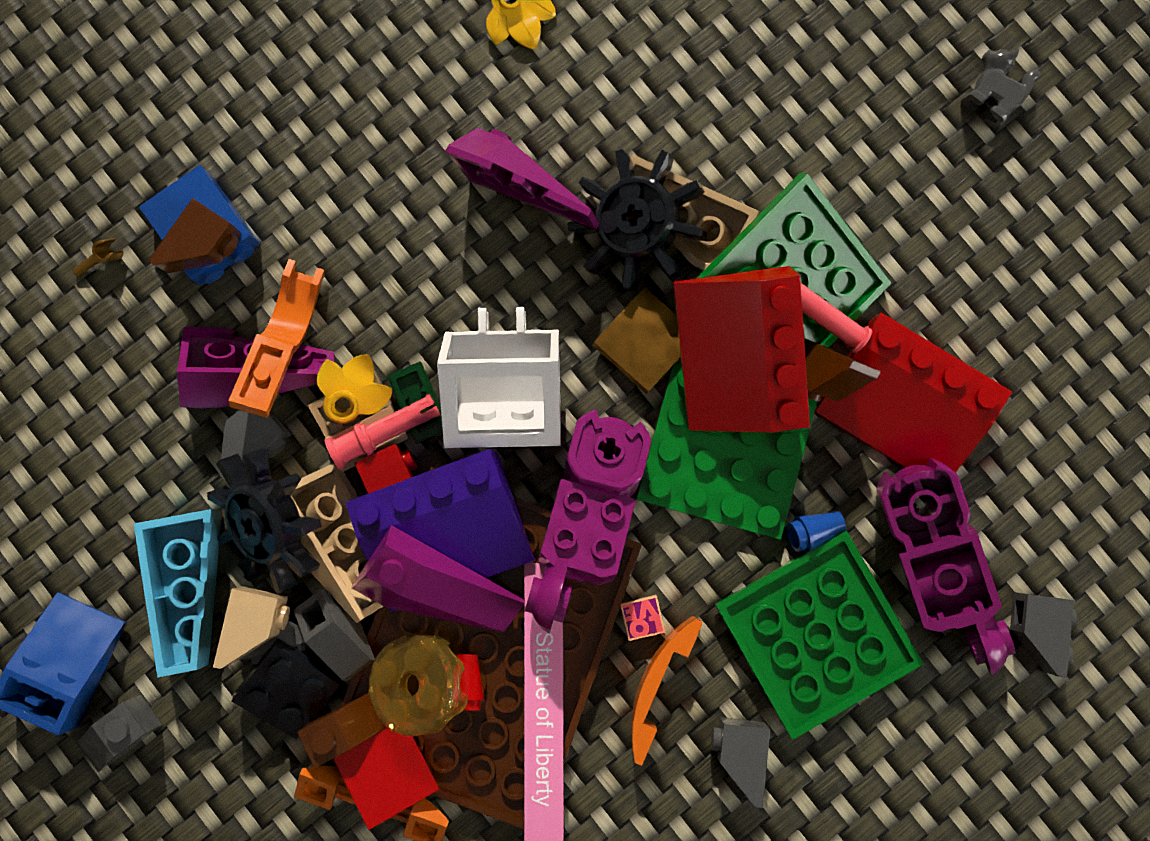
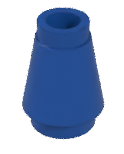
[786,511,846,553]

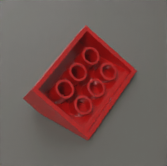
[673,266,810,433]
[814,312,1012,473]

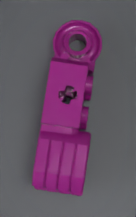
[525,410,651,634]
[876,458,1016,676]

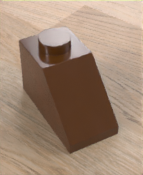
[148,198,242,273]
[805,339,881,402]
[297,688,394,768]

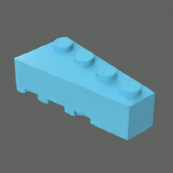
[134,509,222,678]

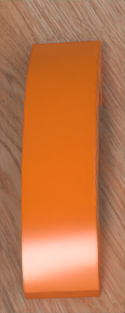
[631,616,703,766]
[294,766,449,841]

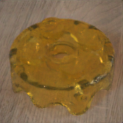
[369,635,468,736]

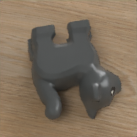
[960,49,1041,130]

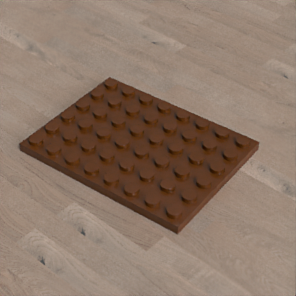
[341,467,642,829]

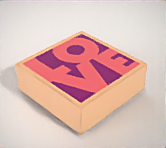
[620,595,665,641]

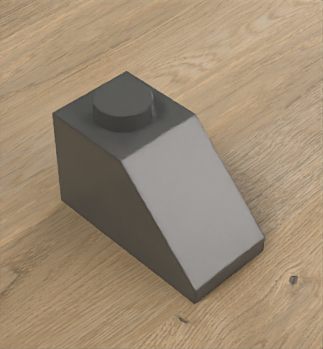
[77,695,162,772]
[710,717,770,808]

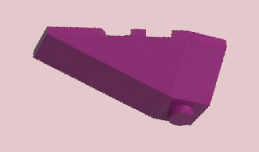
[445,128,599,230]
[177,327,334,409]
[351,525,525,632]

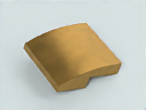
[592,287,681,394]

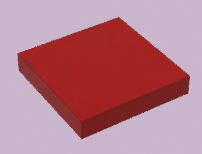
[333,719,440,830]

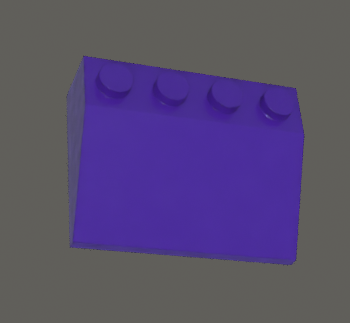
[345,449,535,612]

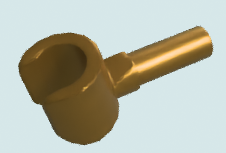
[73,238,124,276]

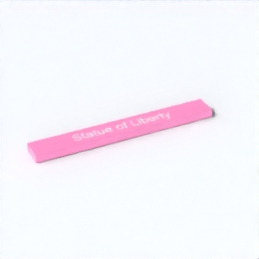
[524,563,564,841]

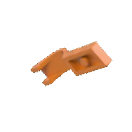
[228,259,324,418]

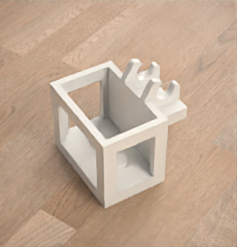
[437,307,561,448]

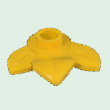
[486,0,556,50]
[317,354,392,424]

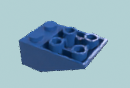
[0,592,127,735]

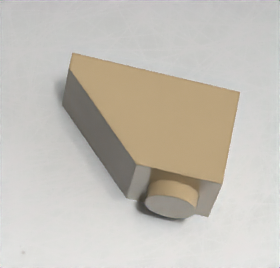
[213,586,290,669]

